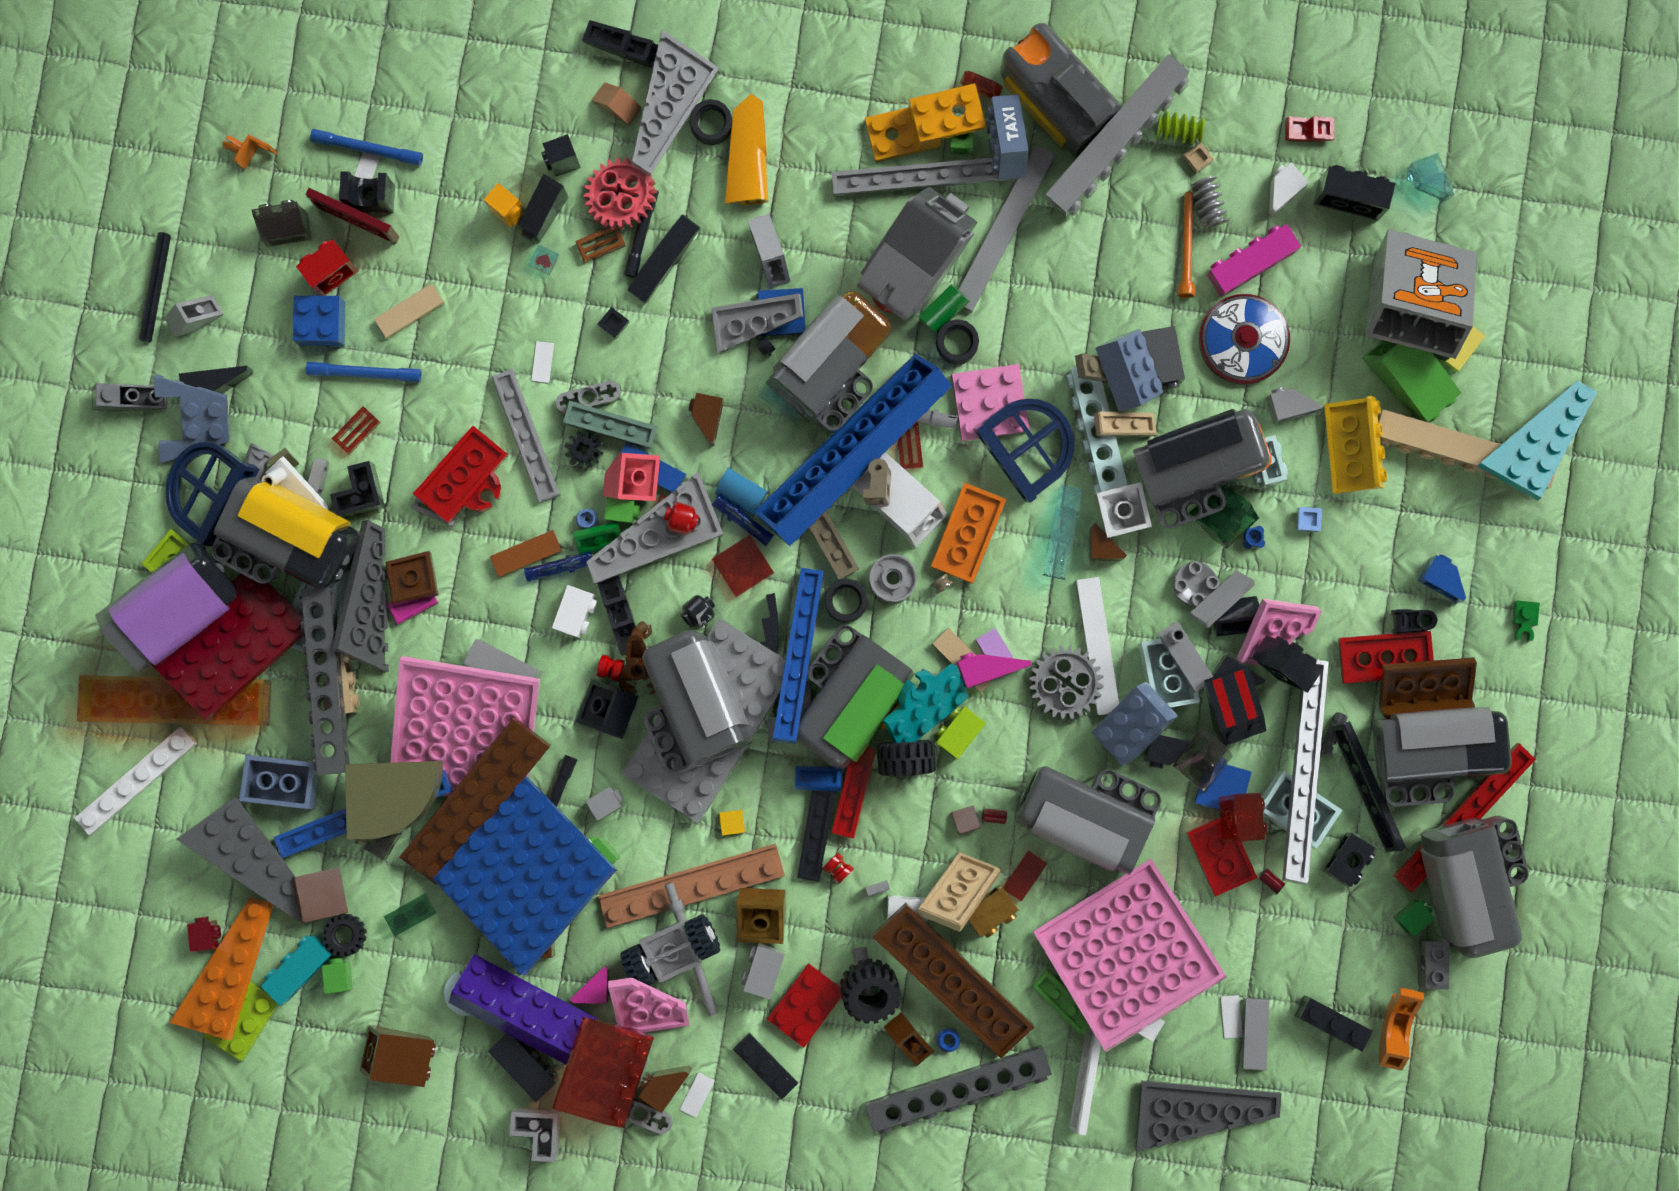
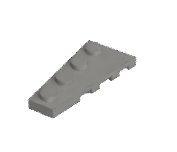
[711,294,803,353]

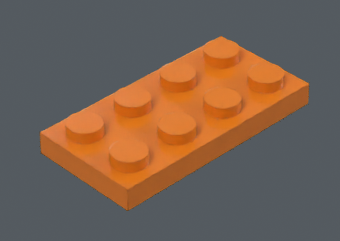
[931,482,1006,584]

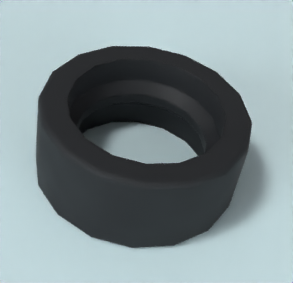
[689,99,732,145]
[936,319,979,365]
[824,579,868,623]

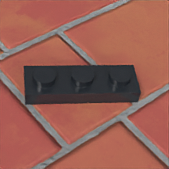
[733,1032,799,1100]

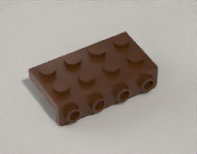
[1379,657,1477,719]

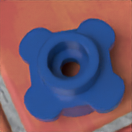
[1241,526,1265,549]

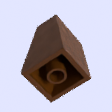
[360,1025,436,1087]

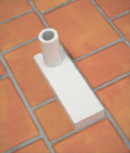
[261,456,330,510]

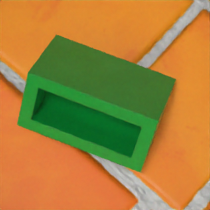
[919,284,970,333]

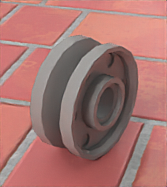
[868,554,917,604]

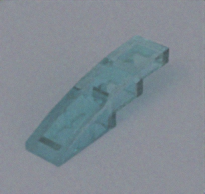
[1043,484,1083,580]

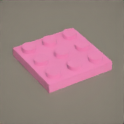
[952,364,1029,442]

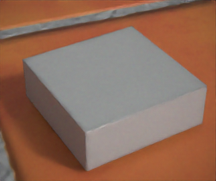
[865,880,890,897]

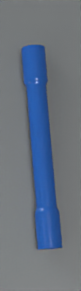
[310,129,423,166]
[306,362,422,383]

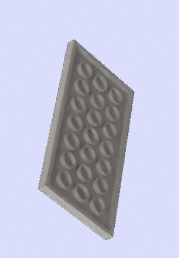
[622,618,786,823]

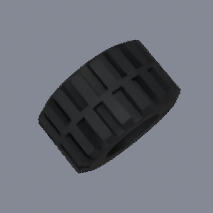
[877,740,936,776]
[840,959,901,1024]

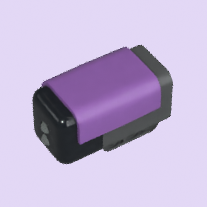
[95,543,236,673]

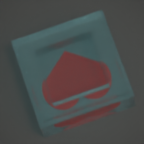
[529,244,559,275]

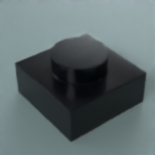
[597,307,630,339]

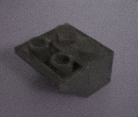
[251,200,312,247]

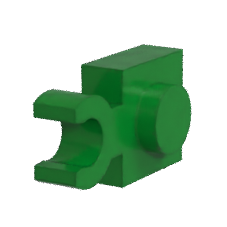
[1512,600,1540,641]

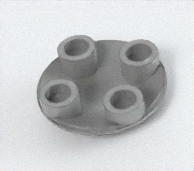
[1173,561,1219,607]

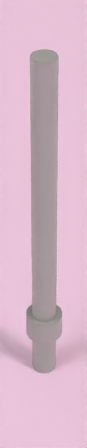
[664,882,718,1016]

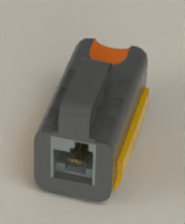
[1000,23,1122,158]

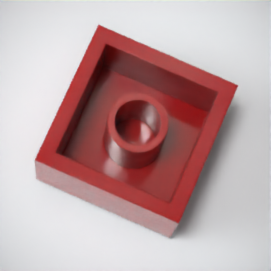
[296,239,358,296]

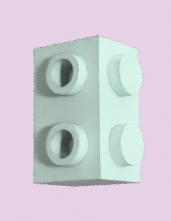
[1253,435,1288,488]

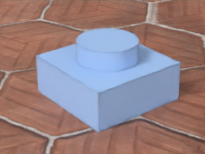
[1296,507,1322,532]

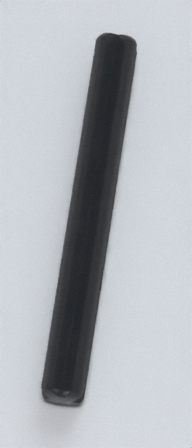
[138,232,171,342]

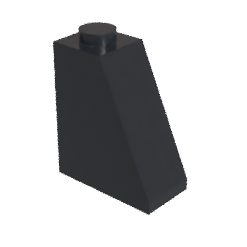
[518,174,569,242]

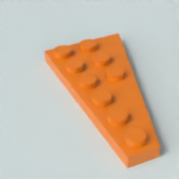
[169,897,274,1040]

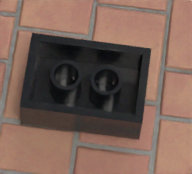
[1313,165,1396,221]

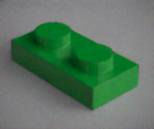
[573,521,621,555]

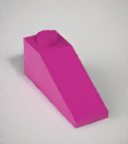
[957,652,1032,689]

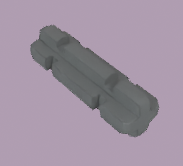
[1320,712,1348,756]

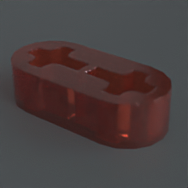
[960,71,1003,99]

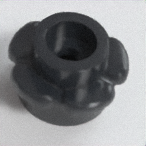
[756,335,776,356]

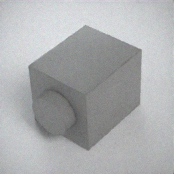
[586,787,624,821]

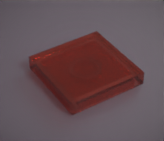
[712,535,774,598]

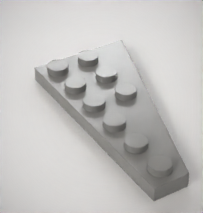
[631,30,719,177]
[586,471,723,584]

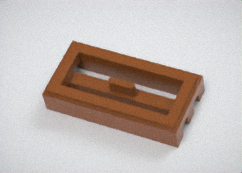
[575,226,626,263]

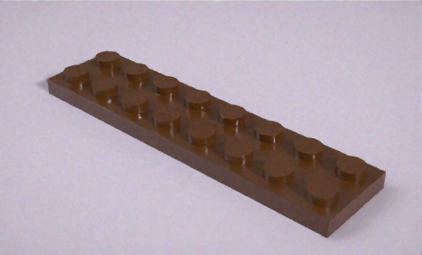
[399,717,550,885]
[872,902,1035,1058]

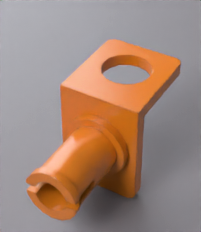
[223,134,278,169]

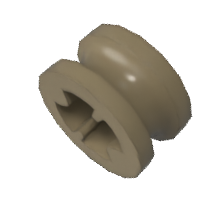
[931,573,954,594]

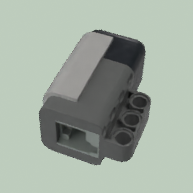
[1372,707,1512,806]

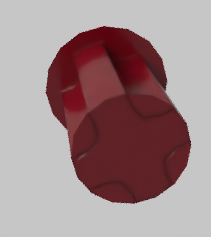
[981,806,1007,824]
[1259,868,1287,895]

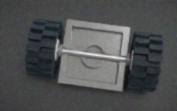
[620,914,720,985]

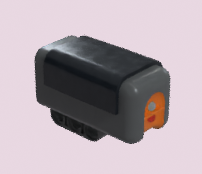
[1133,409,1272,528]

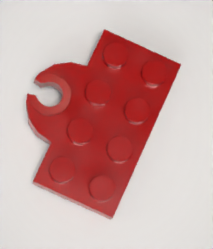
[413,425,508,524]

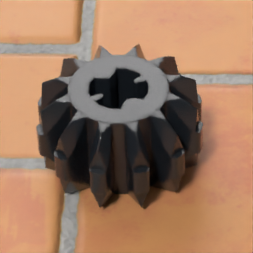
[565,431,603,469]

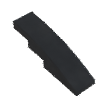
[582,20,658,68]
[628,214,701,303]
[597,575,636,656]
[760,593,779,654]

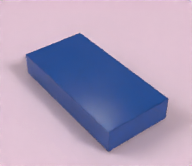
[795,766,841,791]

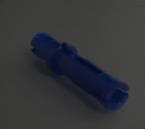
[712,494,774,546]
[524,551,593,582]

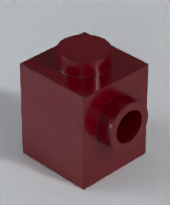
[187,916,221,952]

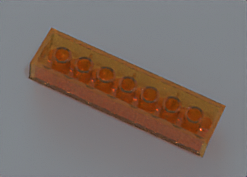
[77,675,271,726]

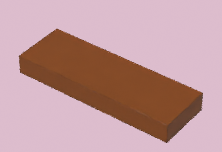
[490,530,563,578]

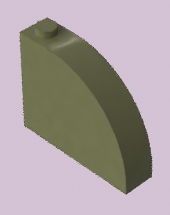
[345,761,443,844]

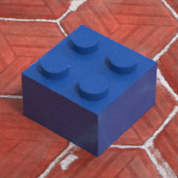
[293,296,345,346]

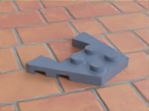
[153,375,230,463]

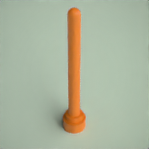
[1177,191,1196,298]

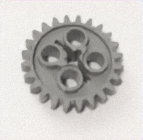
[1029,645,1104,720]

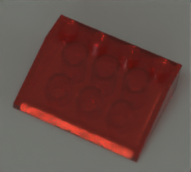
[552,1017,654,1128]

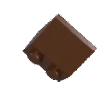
[639,1066,692,1113]

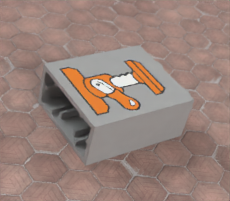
[1366,229,1477,359]

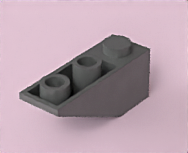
[91,383,167,411]

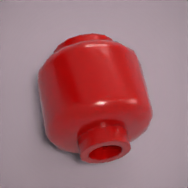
[663,502,699,535]

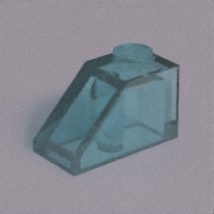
[1407,153,1454,201]

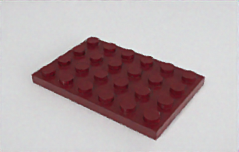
[151,574,305,722]

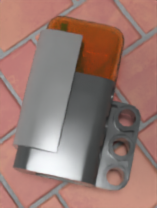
[766,290,892,434]

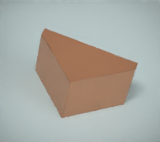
[592,82,641,126]

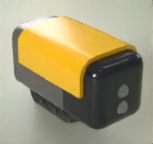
[211,477,360,589]

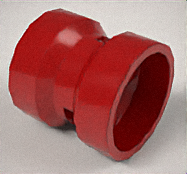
[596,654,625,682]
[822,852,854,885]

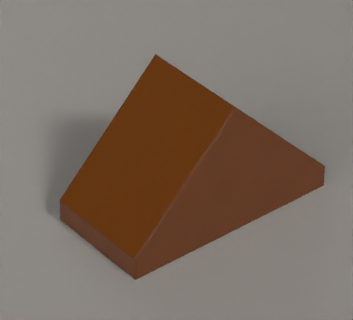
[1089,523,1127,561]

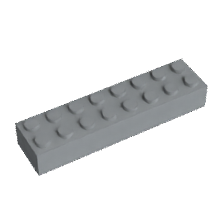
[1046,54,1189,218]

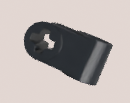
[1391,609,1438,633]

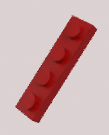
[832,747,877,839]

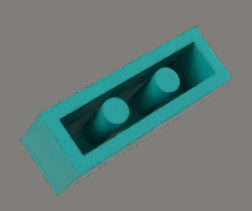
[261,935,334,1006]

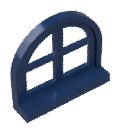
[973,399,1074,503]
[165,442,260,547]

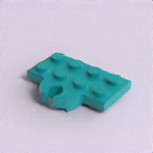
[883,663,969,743]

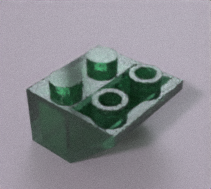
[1189,485,1259,549]

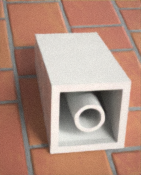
[852,452,948,548]

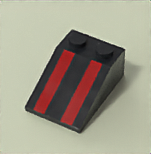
[1204,664,1267,746]

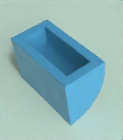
[715,468,768,517]

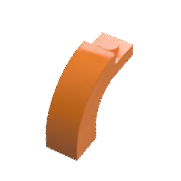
[1379,988,1424,1071]

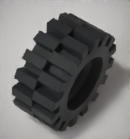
[321,914,367,957]

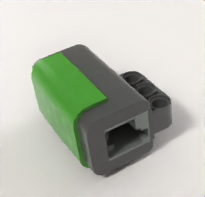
[797,625,915,769]

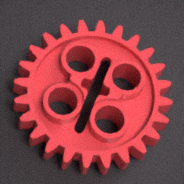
[583,157,657,230]

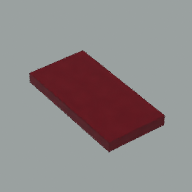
[305,187,400,244]

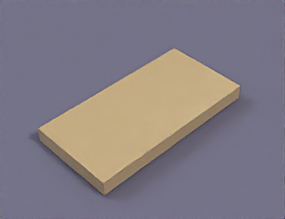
[918,852,1001,932]

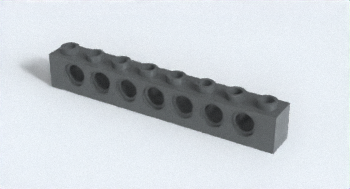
[299,587,350,775]
[865,1045,1052,1134]

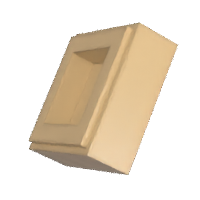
[1182,143,1214,175]

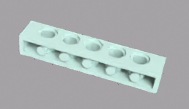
[1066,367,1128,498]

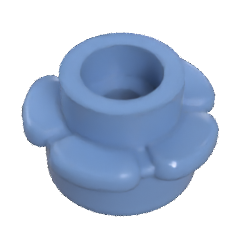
[576,509,598,530]

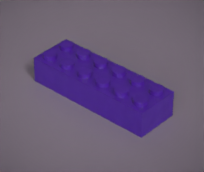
[448,954,598,1068]

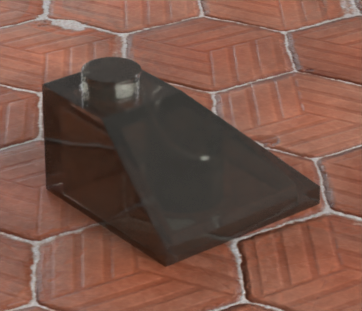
[1173,729,1233,793]

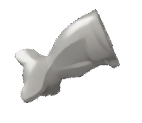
[246,443,274,479]

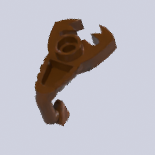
[619,621,656,695]

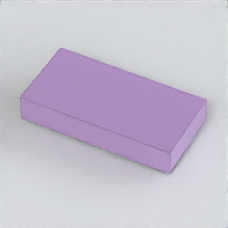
[976,628,1013,679]

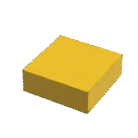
[719,810,745,836]

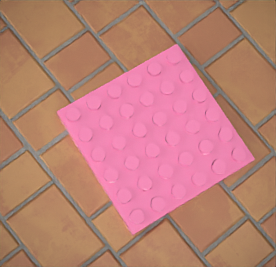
[390,656,540,797]
[1033,859,1227,1052]

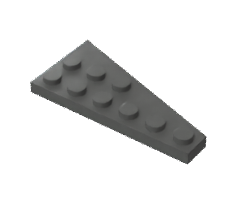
[332,520,389,673]
[1136,1080,1282,1152]

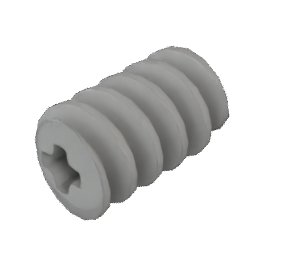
[1191,176,1229,227]

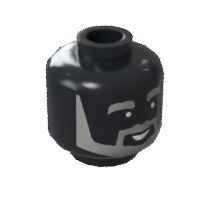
[681,595,715,629]

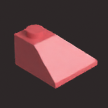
[603,453,660,501]

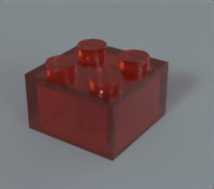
[1219,793,1267,843]

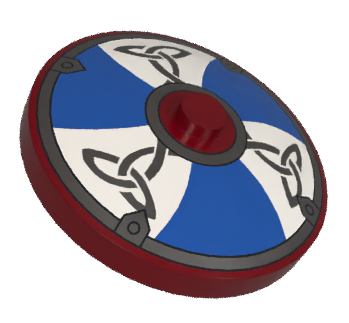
[1199,294,1290,384]

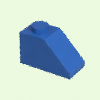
[1418,554,1466,603]

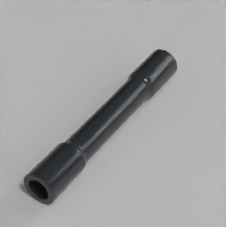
[623,191,659,278]
[549,755,578,807]

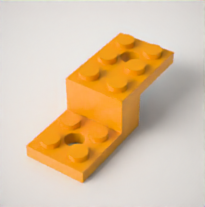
[865,83,986,163]

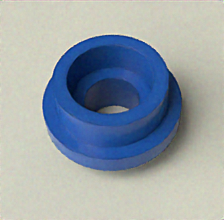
[937,1028,960,1052]

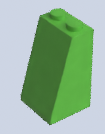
[1362,340,1461,422]

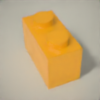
[484,183,525,228]

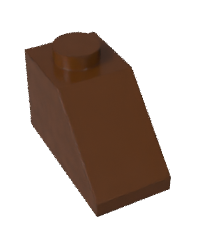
[689,393,724,446]
[884,1012,934,1066]

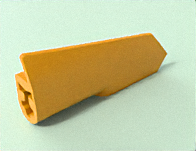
[725,94,769,205]

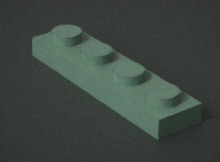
[563,401,657,449]

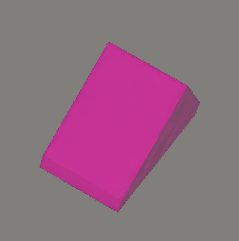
[570,965,609,1004]

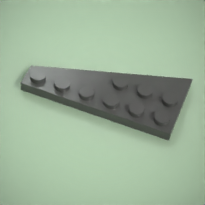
[176,797,301,922]

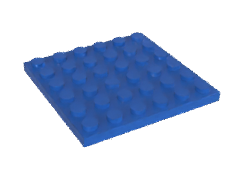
[433,776,617,975]

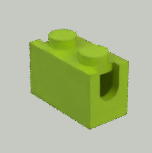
[935,706,986,760]

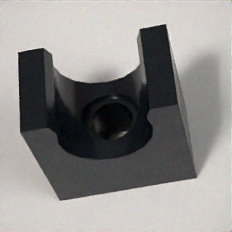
[339,171,395,213]

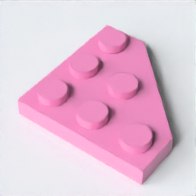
[1236,599,1322,665]
[608,978,689,1036]

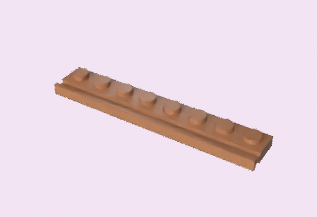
[598,843,785,928]

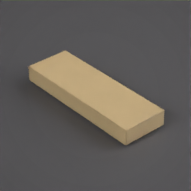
[374,283,445,339]
[1094,412,1157,437]
[932,628,994,693]

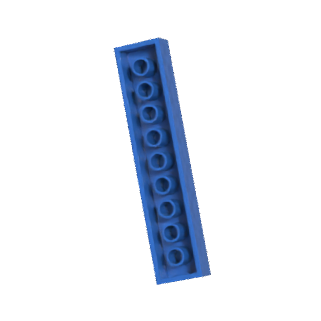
[754,353,952,546]

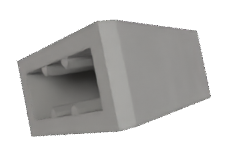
[748,214,791,288]

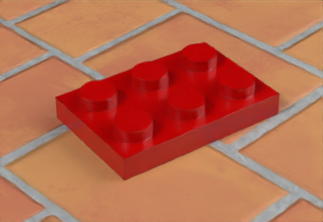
[1186,814,1258,897]
[767,963,842,1048]

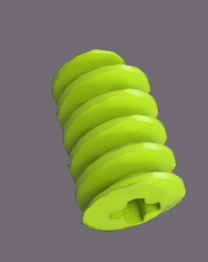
[1155,111,1205,145]

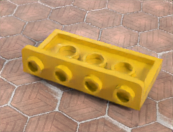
[1324,396,1387,494]

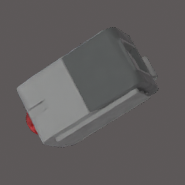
[857,187,977,321]

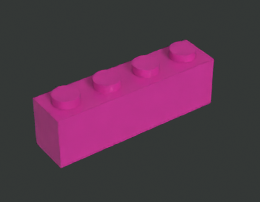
[1207,224,1302,298]

